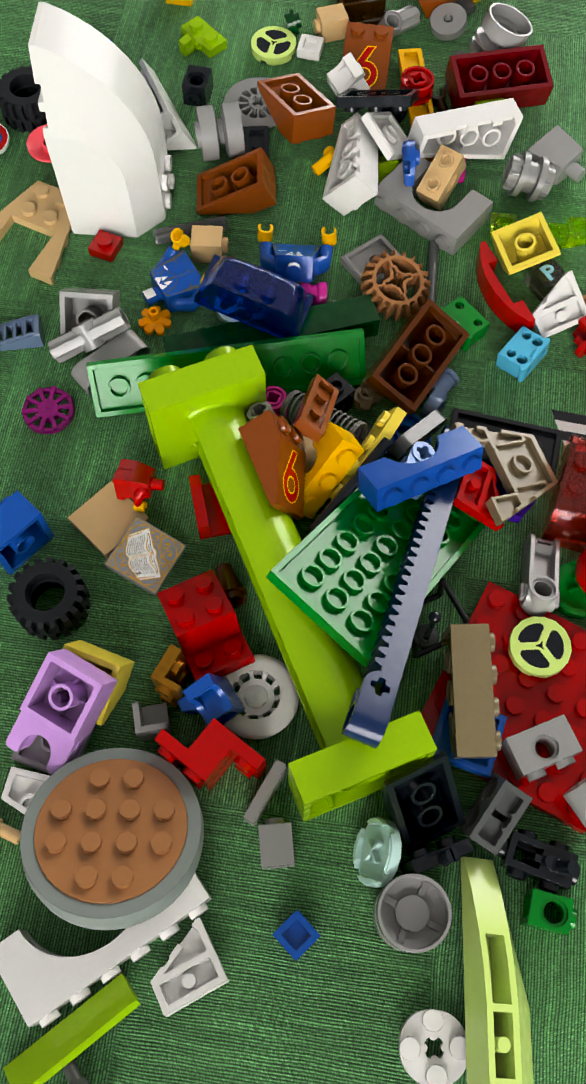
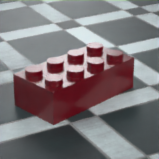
[445,44,554,109]

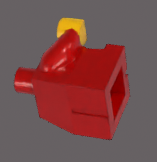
[113,459,165,513]

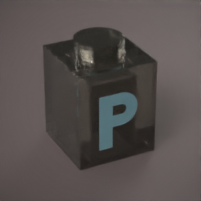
[523,258,566,302]

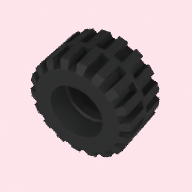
[0,66,47,133]
[7,557,91,641]

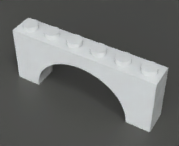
[0,872,212,1028]

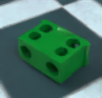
[440,296,490,351]

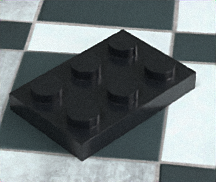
[336,88,420,112]

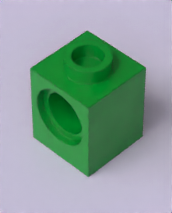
[520,888,577,936]

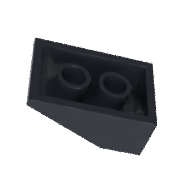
[383,751,466,853]

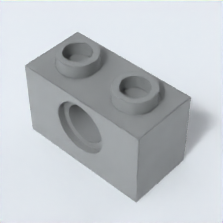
[501,714,583,782]

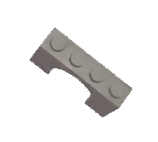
[374,158,493,256]

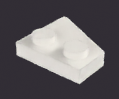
[532,270,586,338]
[150,917,229,1017]

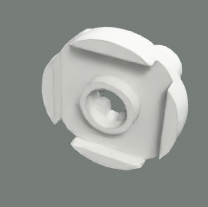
[398,1008,466,1084]

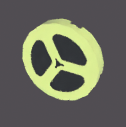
[251,26,296,66]
[508,616,572,678]

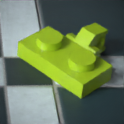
[178,16,228,58]

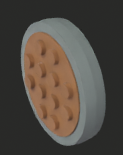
[20,748,204,930]

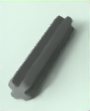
[153,215,228,245]

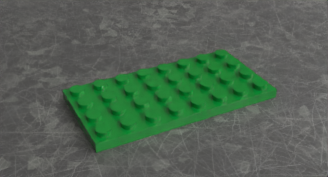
[266,456,486,668]

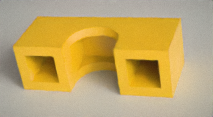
[303,422,364,519]

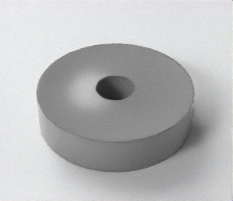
[430,2,467,41]

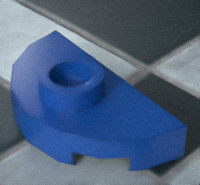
[402,140,420,186]

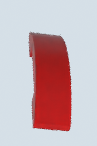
[476,241,536,333]

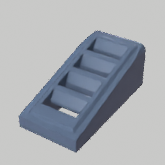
[0,314,44,351]

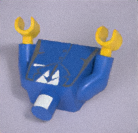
[257,224,337,283]
[142,228,219,313]

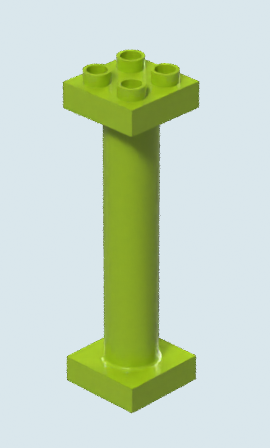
[137,345,438,822]

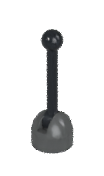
[415,611,441,649]

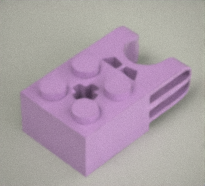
[6,648,118,775]

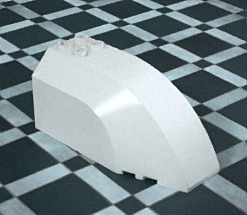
[28,2,175,238]

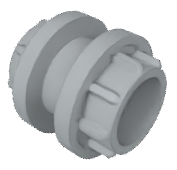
[501,151,556,203]

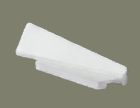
[139,58,197,150]

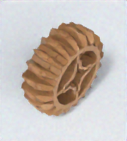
[360,250,431,322]

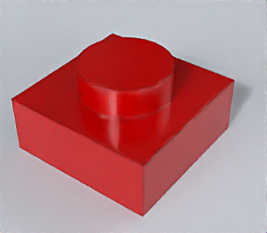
[88,229,124,262]

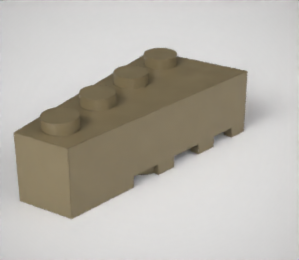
[441,624,502,759]

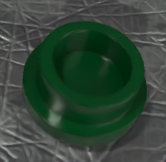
[285,9,302,35]

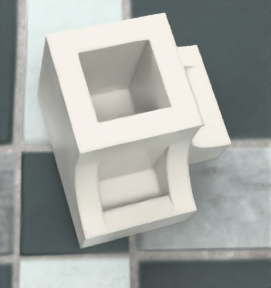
[327,52,370,97]

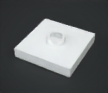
[361,111,408,161]

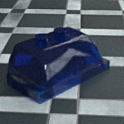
[194,254,315,338]

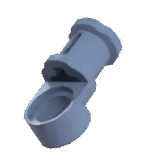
[421,367,460,417]

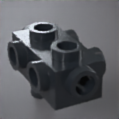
[497,828,580,894]

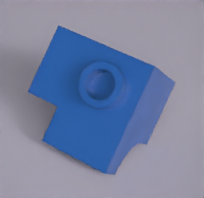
[177,673,245,725]

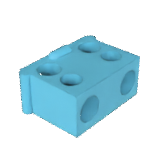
[496,326,550,382]

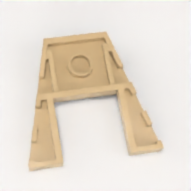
[0,180,72,285]

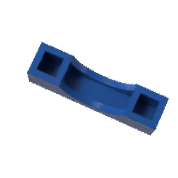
[358,426,483,512]

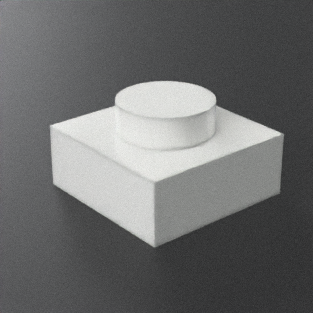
[297,34,324,61]

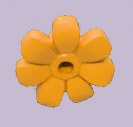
[138,306,172,336]

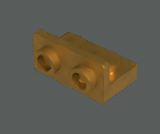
[150,644,190,707]

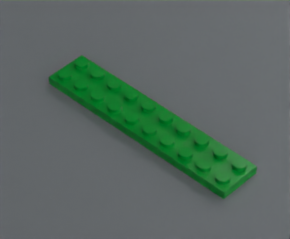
[86,328,366,418]

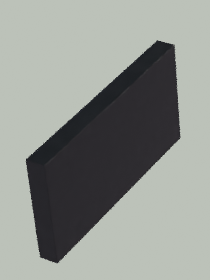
[449,408,563,476]

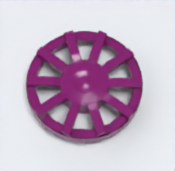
[22,386,75,435]

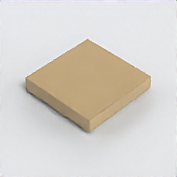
[68,481,150,559]

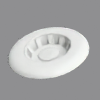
[223,654,299,739]

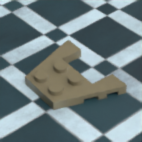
[449,422,558,526]

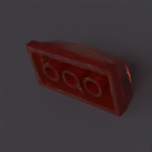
[541,434,586,553]

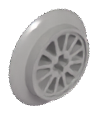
[224,77,276,129]

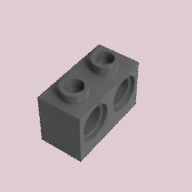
[459,772,533,856]

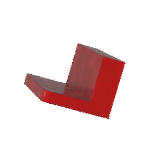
[188,474,232,540]

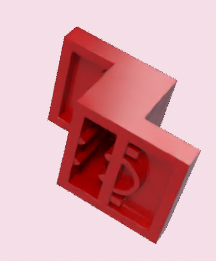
[157,569,255,681]
[154,718,267,791]

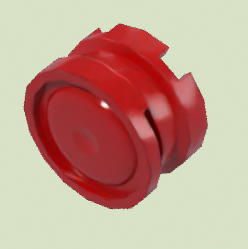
[400,66,435,106]

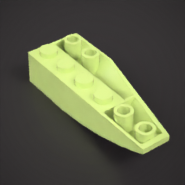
[461,856,534,1084]

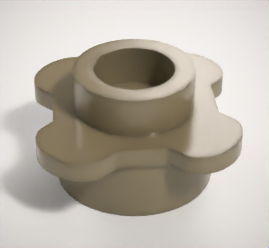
[353,383,381,411]

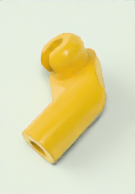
[311,146,335,176]

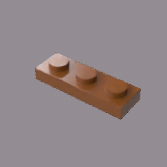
[293,374,339,443]

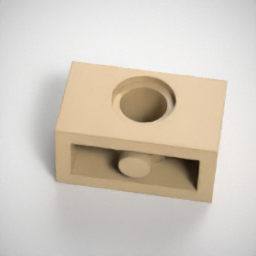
[416,145,466,211]

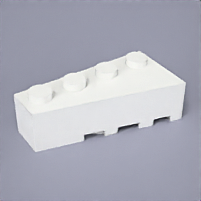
[408,98,523,159]
[322,112,378,216]

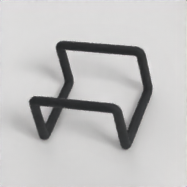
[411,578,469,658]

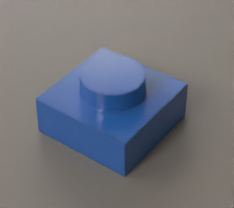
[272,910,320,961]

